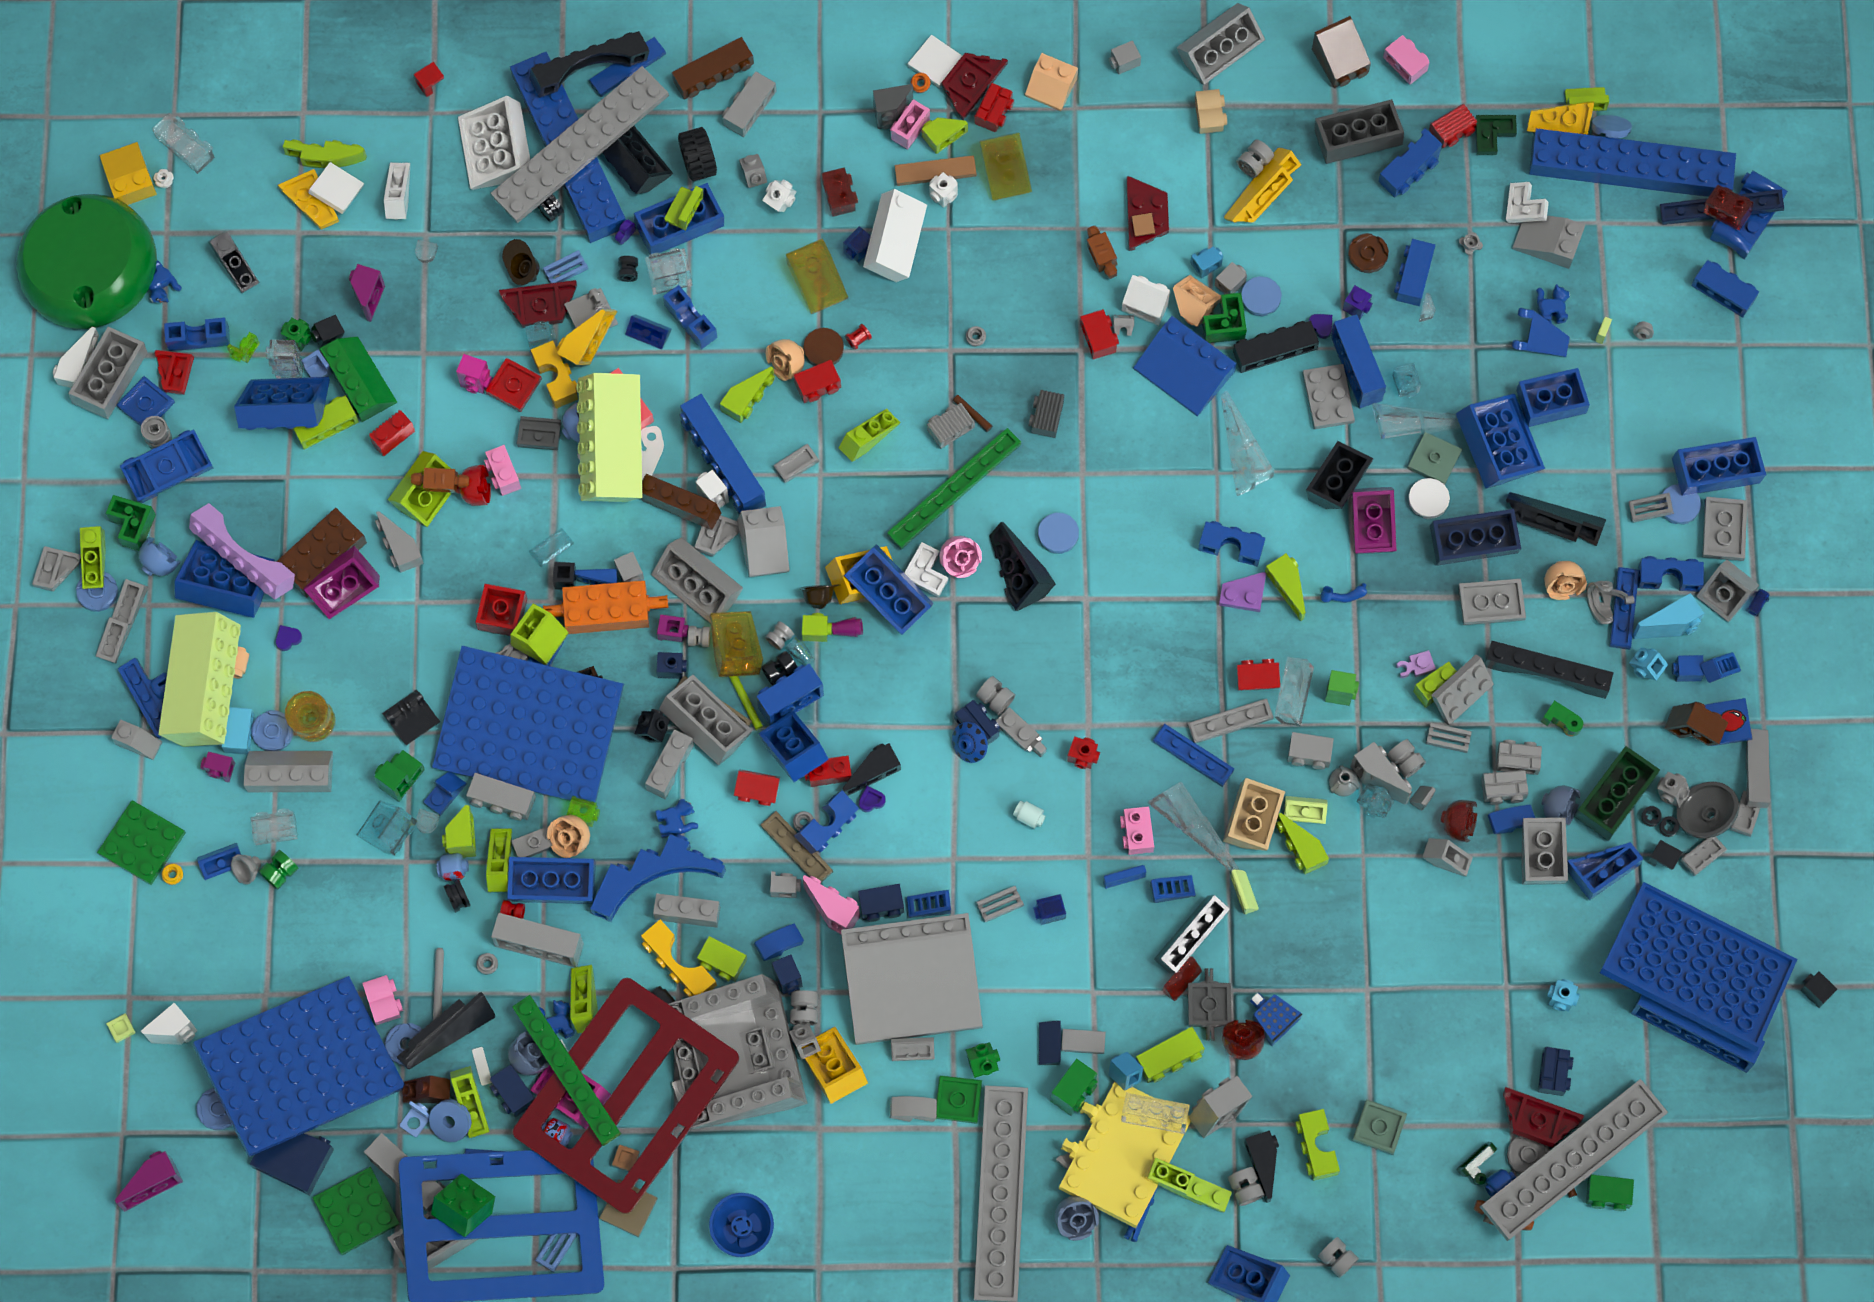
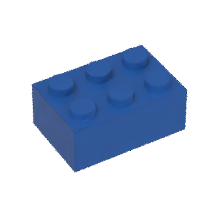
[1516,368,1590,427]
[756,663,824,726]
[758,711,829,782]

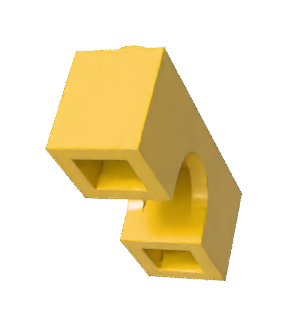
[531,340,578,409]

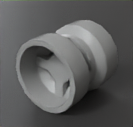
[765,621,794,650]
[688,626,710,647]

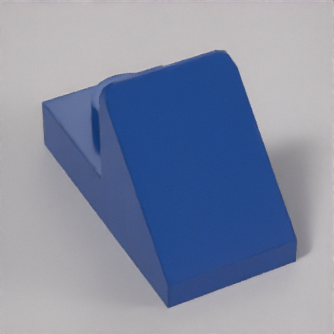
[424,772,467,816]

